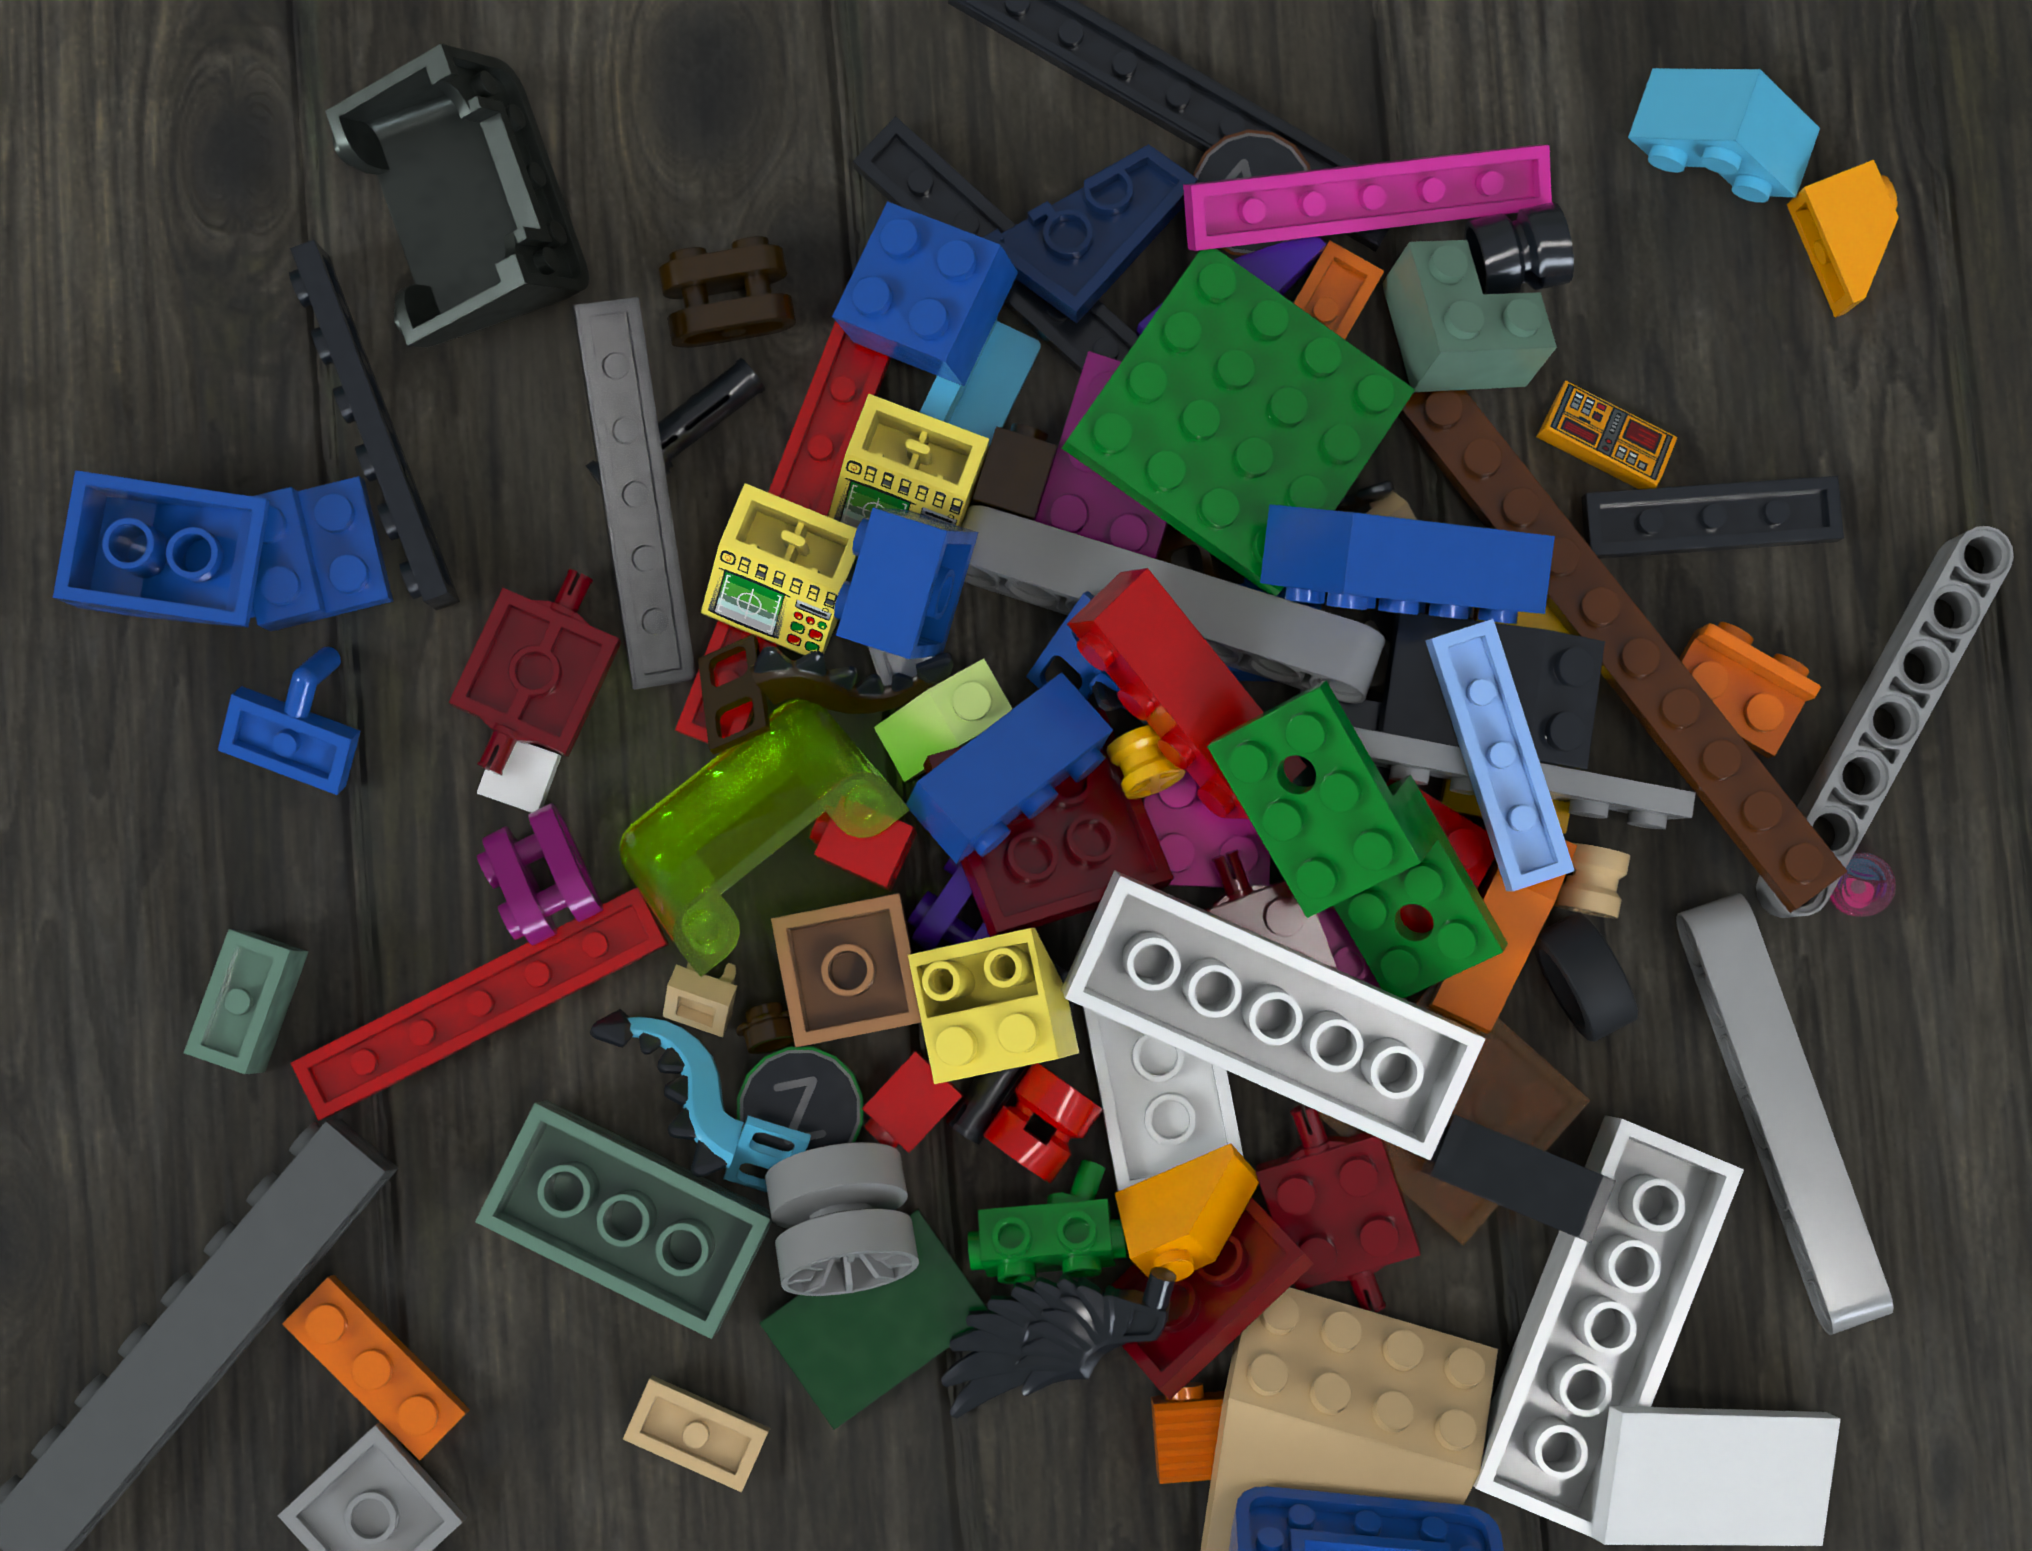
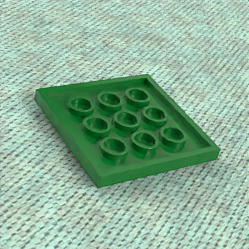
[1061,249,1415,596]

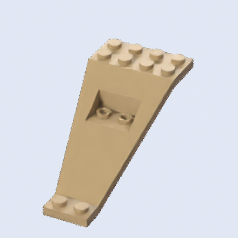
[1200,1287,1498,1551]

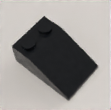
[1378,613,1605,770]

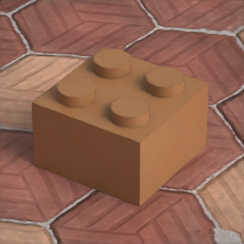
[771,893,922,1047]

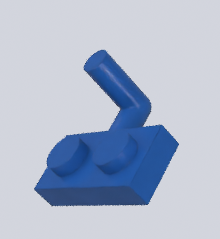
[218,647,361,795]

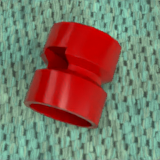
[983,1063,1103,1184]

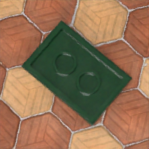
[759,1208,989,1430]

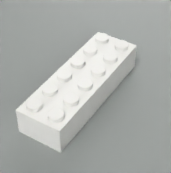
[1061,870,1485,1160]
[1473,1116,1744,1537]

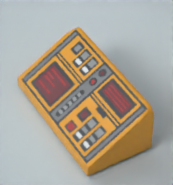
[1536,380,1678,489]

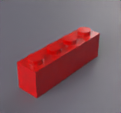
[1067,568,1307,819]

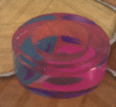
[1829,853,1896,917]

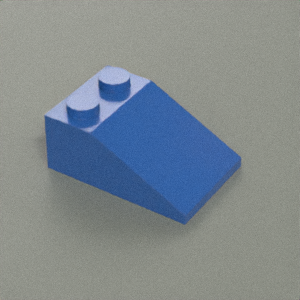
[53,470,270,628]

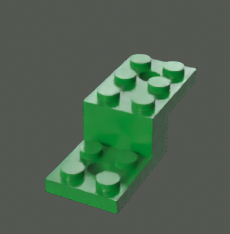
[1207,680,1508,999]

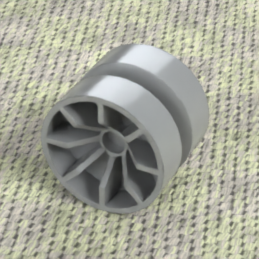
[765,1142,919,1296]

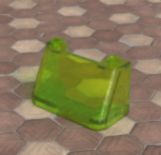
[619,698,910,977]

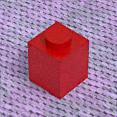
[862,1050,963,1153]

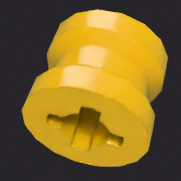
[1106,725,1186,799]

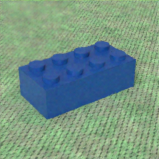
[1260,504,1555,624]

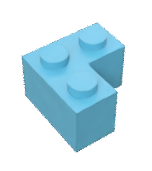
[1628,68,1820,202]

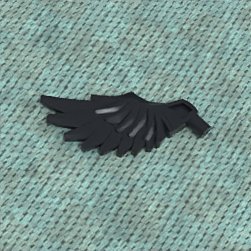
[941,1267,1176,1419]

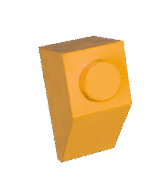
[1787,160,1899,318]
[1115,1143,1259,1282]

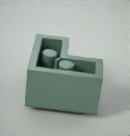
[1382,240,1557,392]

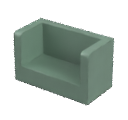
[184,929,309,1074]

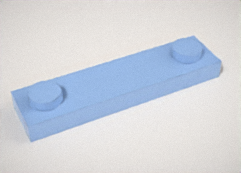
[1425,619,1575,892]

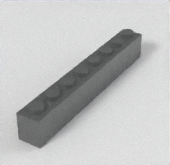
[0,1118,398,1551]

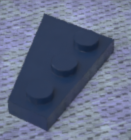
[982,144,1198,324]

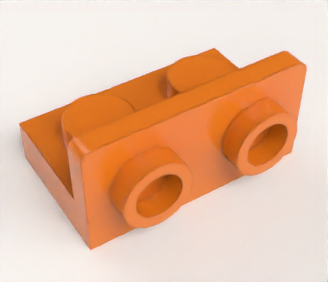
[1679,622,1821,758]

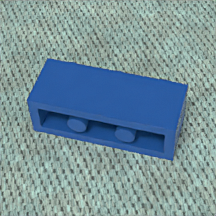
[905,672,1113,864]

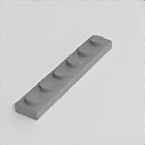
[1354,727,1696,829]

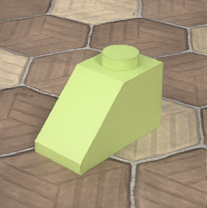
[874,658,1012,783]

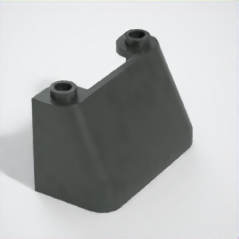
[325,44,589,348]

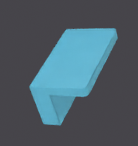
[920,318,1041,447]

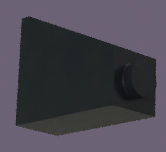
[1418,1114,1616,1243]

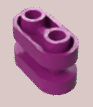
[477,803,603,946]

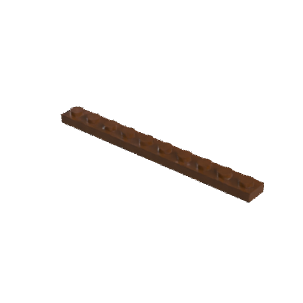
[1398,390,1848,913]

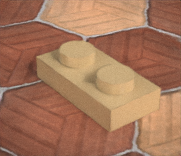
[623,1375,770,1492]

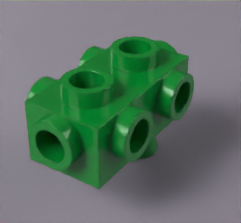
[968,1160,1127,1284]

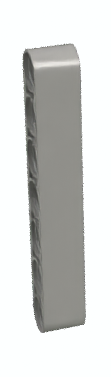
[961,505,1385,704]
[1756,526,2014,918]
[1676,893,1894,1335]

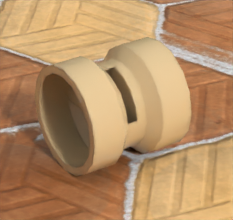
[1554,843,1630,919]

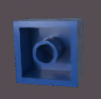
[832,201,1018,386]
[834,508,979,659]

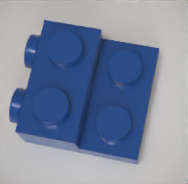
[250,476,393,632]

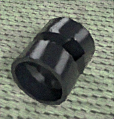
[1464,202,1574,294]

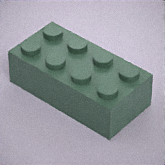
[475,1100,772,1339]

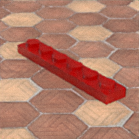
[290,887,669,1121]

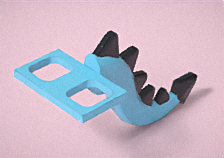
[590,1009,811,1192]

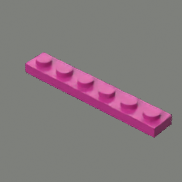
[1183,144,1552,251]

